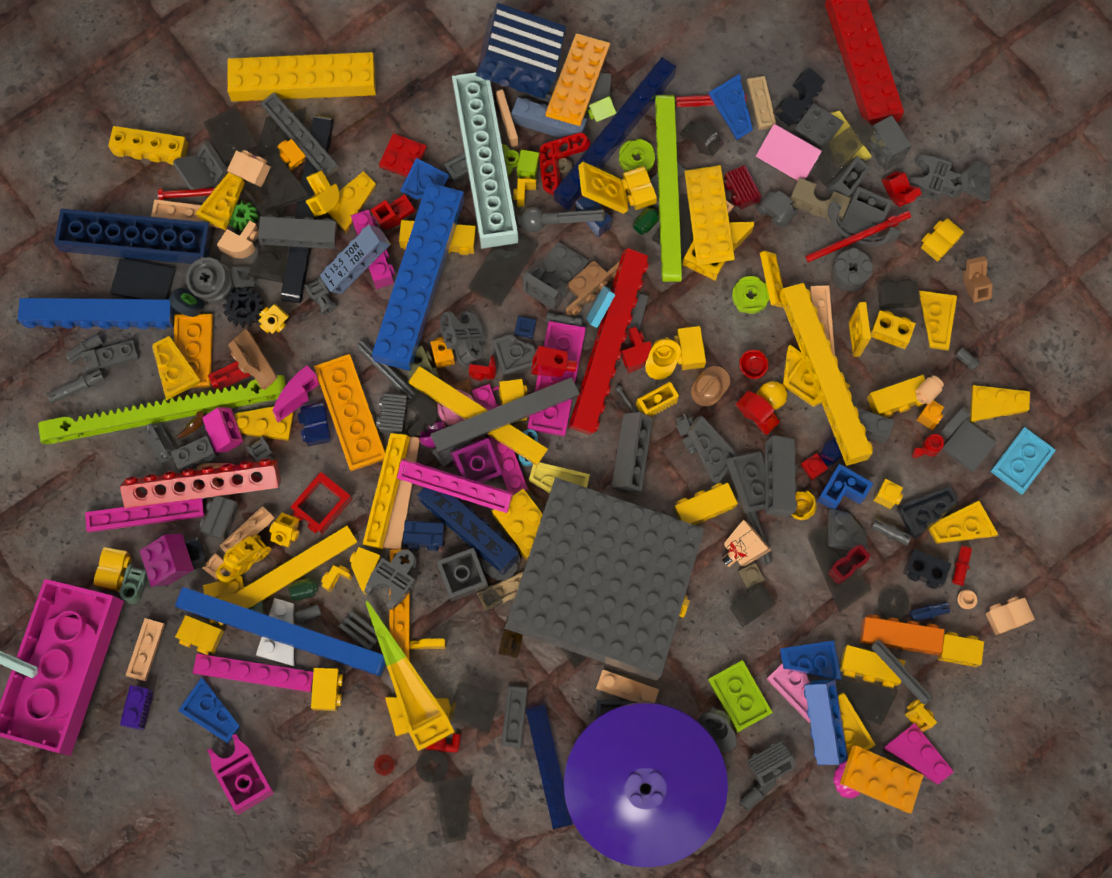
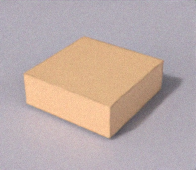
[202,553,227,581]

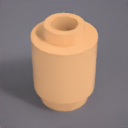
[915,376,944,404]

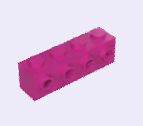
[351,210,395,289]

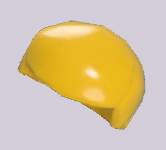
[757,381,788,409]
[791,491,817,520]

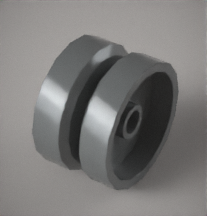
[186,257,235,303]

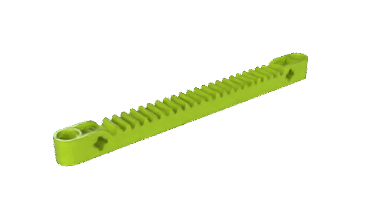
[38,375,286,444]

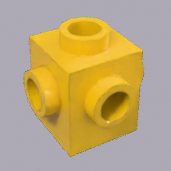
[258,303,289,334]
[270,513,300,547]

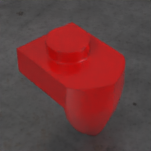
[468,355,496,381]

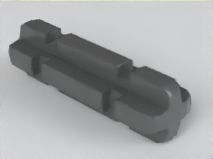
[546,312,583,327]

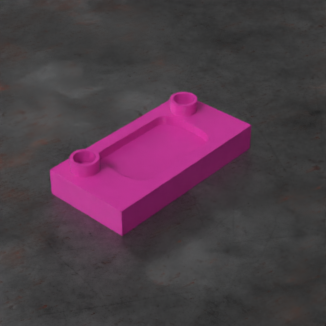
[0,579,124,756]

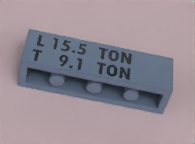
[320,225,391,294]

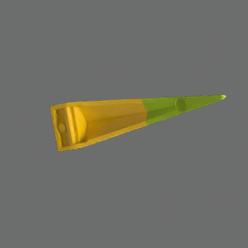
[366,601,455,752]

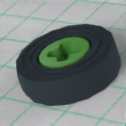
[170,288,204,317]

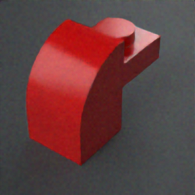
[881,171,922,207]
[371,194,416,229]
[621,327,651,373]
[736,391,780,435]

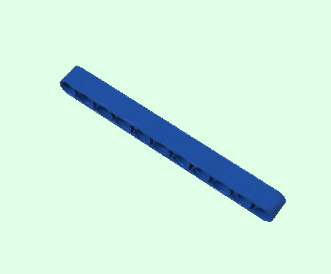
[175,587,386,676]

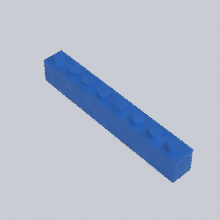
[17,298,175,330]

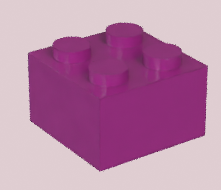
[449,437,502,483]
[140,534,194,587]

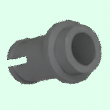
[955,348,980,371]
[295,603,322,624]

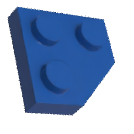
[400,158,449,200]

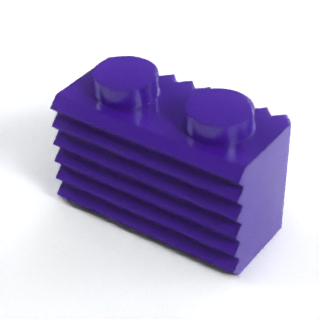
[120,685,154,731]

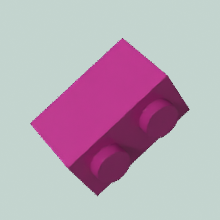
[203,407,243,452]

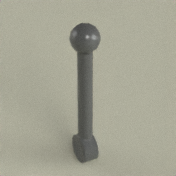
[615,385,638,413]

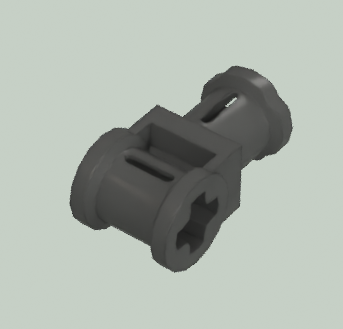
[303,276,337,315]
[246,436,281,470]

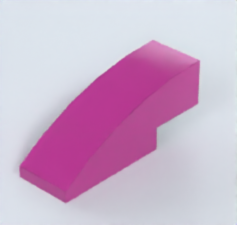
[272,365,319,423]

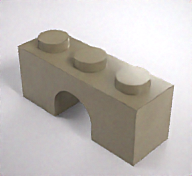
[790,178,851,223]

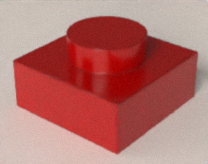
[800,453,828,481]

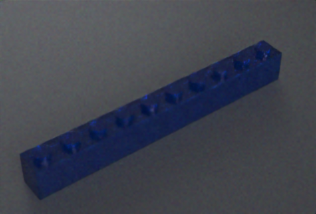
[554,57,676,210]

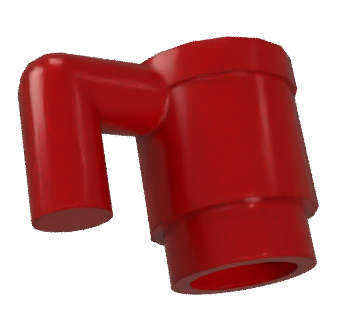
[912,434,944,458]
[426,734,461,753]

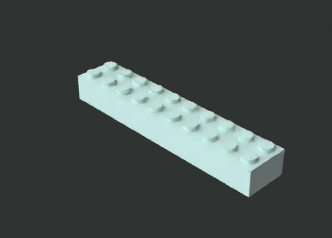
[452,73,518,249]

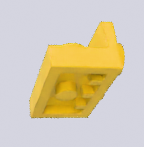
[904,699,937,732]

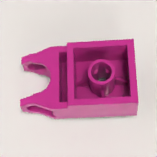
[207,734,274,815]

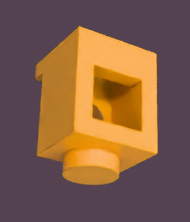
[278,139,306,171]
[917,400,944,431]

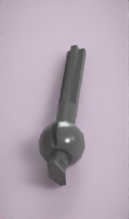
[514,207,605,233]

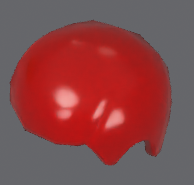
[739,350,769,379]

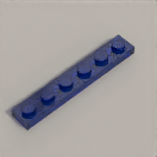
[525,705,573,830]

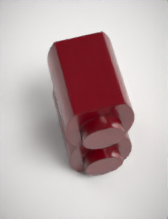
[828,545,871,584]

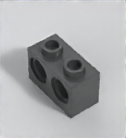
[171,436,218,472]

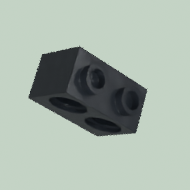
[903,549,952,589]

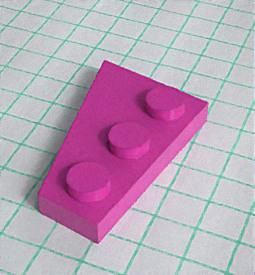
[883,723,954,785]

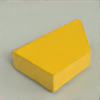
[410,638,446,649]

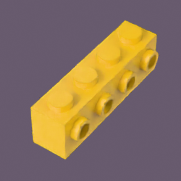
[108,126,189,165]

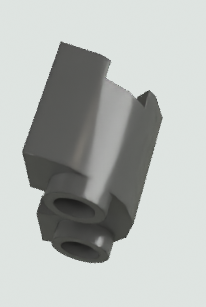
[755,189,797,229]

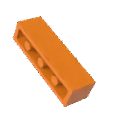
[859,615,944,656]

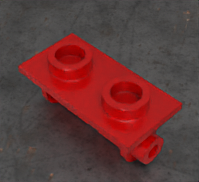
[208,361,251,391]

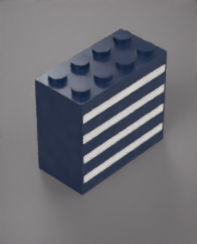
[476,2,566,99]

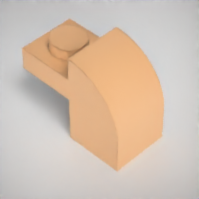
[217,221,259,259]

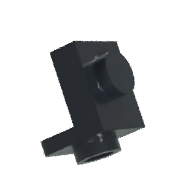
[185,537,207,570]

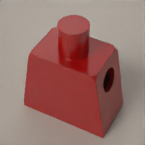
[531,346,577,377]

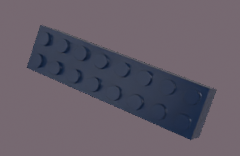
[54,209,213,264]

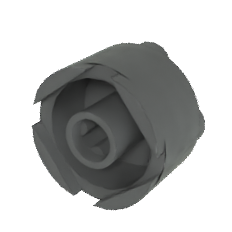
[832,248,873,292]

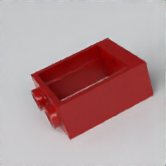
[290,472,352,535]

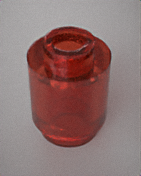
[374,755,396,777]

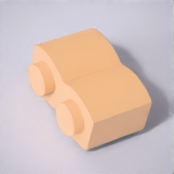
[227,150,271,187]
[986,596,1035,636]

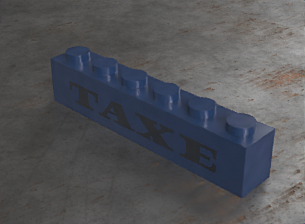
[417,487,519,575]

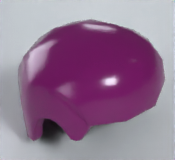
[419,421,446,448]

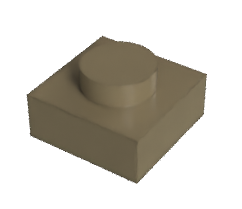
[737,563,765,590]

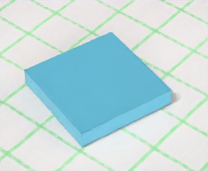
[586,286,615,328]

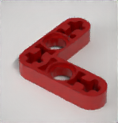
[539,133,590,195]

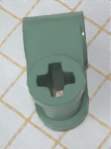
[119,564,148,604]

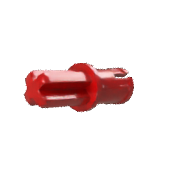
[952,546,972,586]

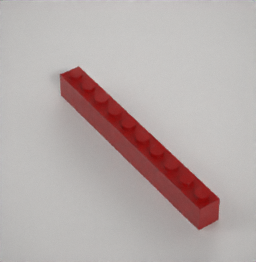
[568,248,649,435]

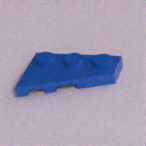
[708,74,753,140]
[780,640,842,681]
[178,677,240,744]

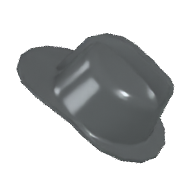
[698,707,737,752]

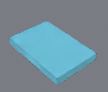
[990,427,1056,495]

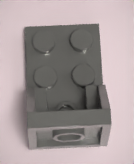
[523,242,589,311]

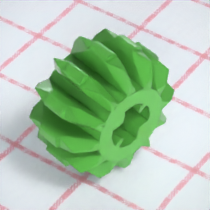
[229,200,259,232]

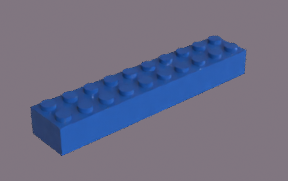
[372,182,464,371]

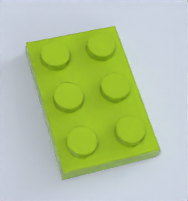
[708,660,773,733]

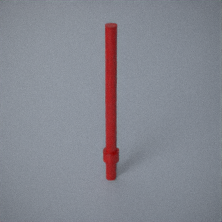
[805,211,911,263]

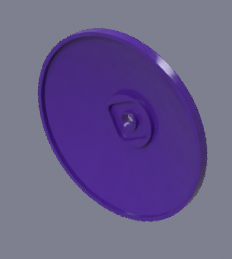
[564,702,728,867]

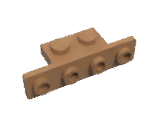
[566,261,619,316]
[228,329,277,390]

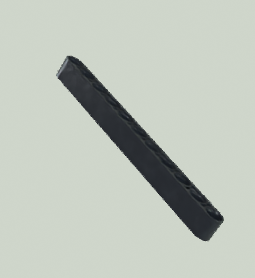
[281,115,333,304]

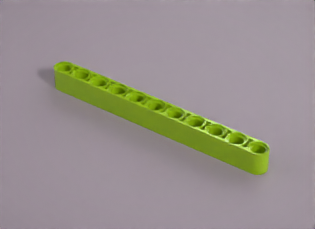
[655,95,682,282]

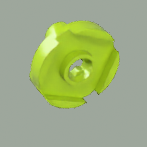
[619,139,655,172]
[732,276,770,314]

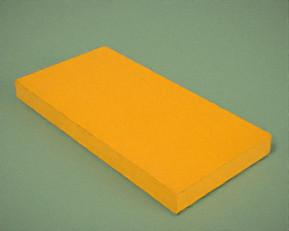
[174,314,213,388]

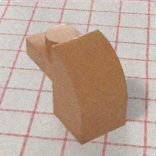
[963,256,992,303]

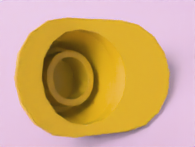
[645,337,681,380]

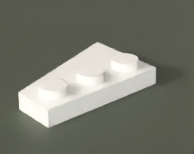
[256,598,295,667]

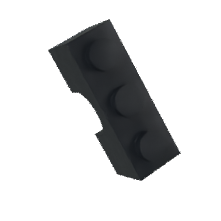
[773,67,825,127]

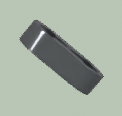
[940,407,971,439]

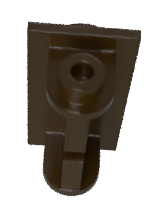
[498,616,523,658]

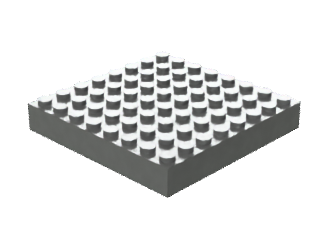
[505,477,704,681]

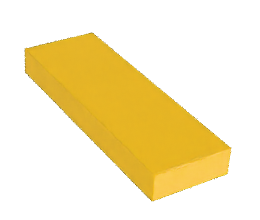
[760,251,783,308]

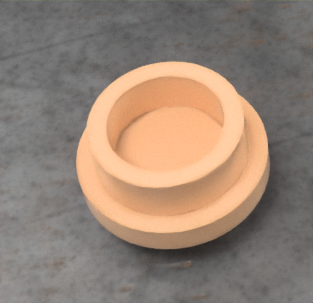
[957,590,977,609]

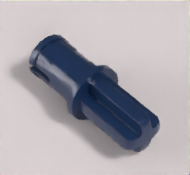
[910,601,950,622]

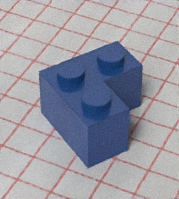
[817,464,873,509]

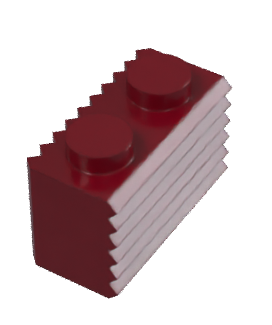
[723,165,762,210]

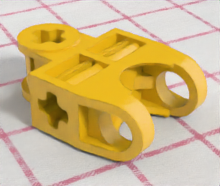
[215,534,272,582]

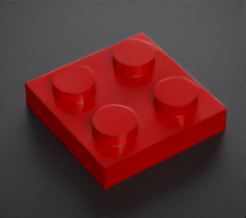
[379,133,427,177]

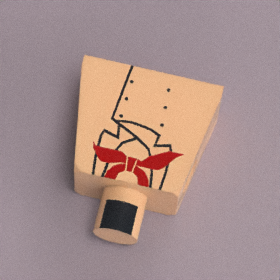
[722,520,771,567]

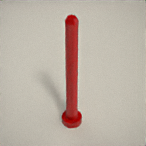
[158,188,215,201]

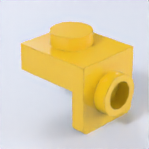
[513,177,536,207]
[321,565,352,593]

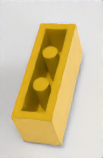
[867,375,927,418]
[674,483,738,525]
[839,645,905,688]

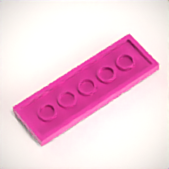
[527,321,586,437]

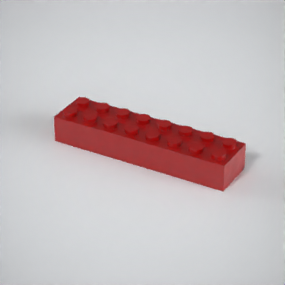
[825,0,904,130]

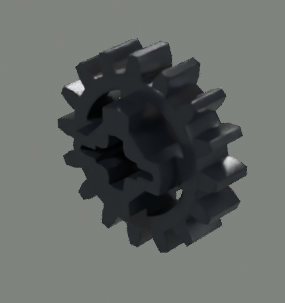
[222,287,265,328]

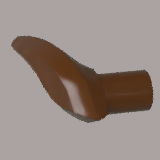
[177,411,206,438]

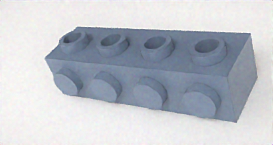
[511,97,587,144]

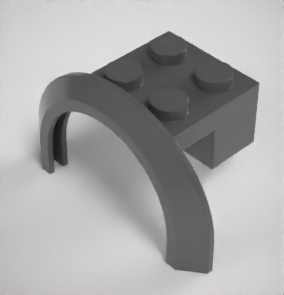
[827,187,901,246]

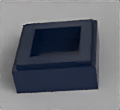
[514,316,536,339]

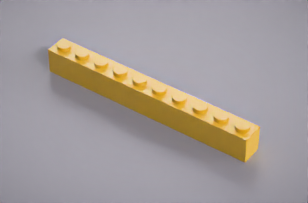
[779,283,873,466]

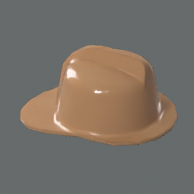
[691,366,730,407]

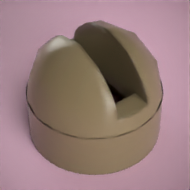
[558,158,573,173]

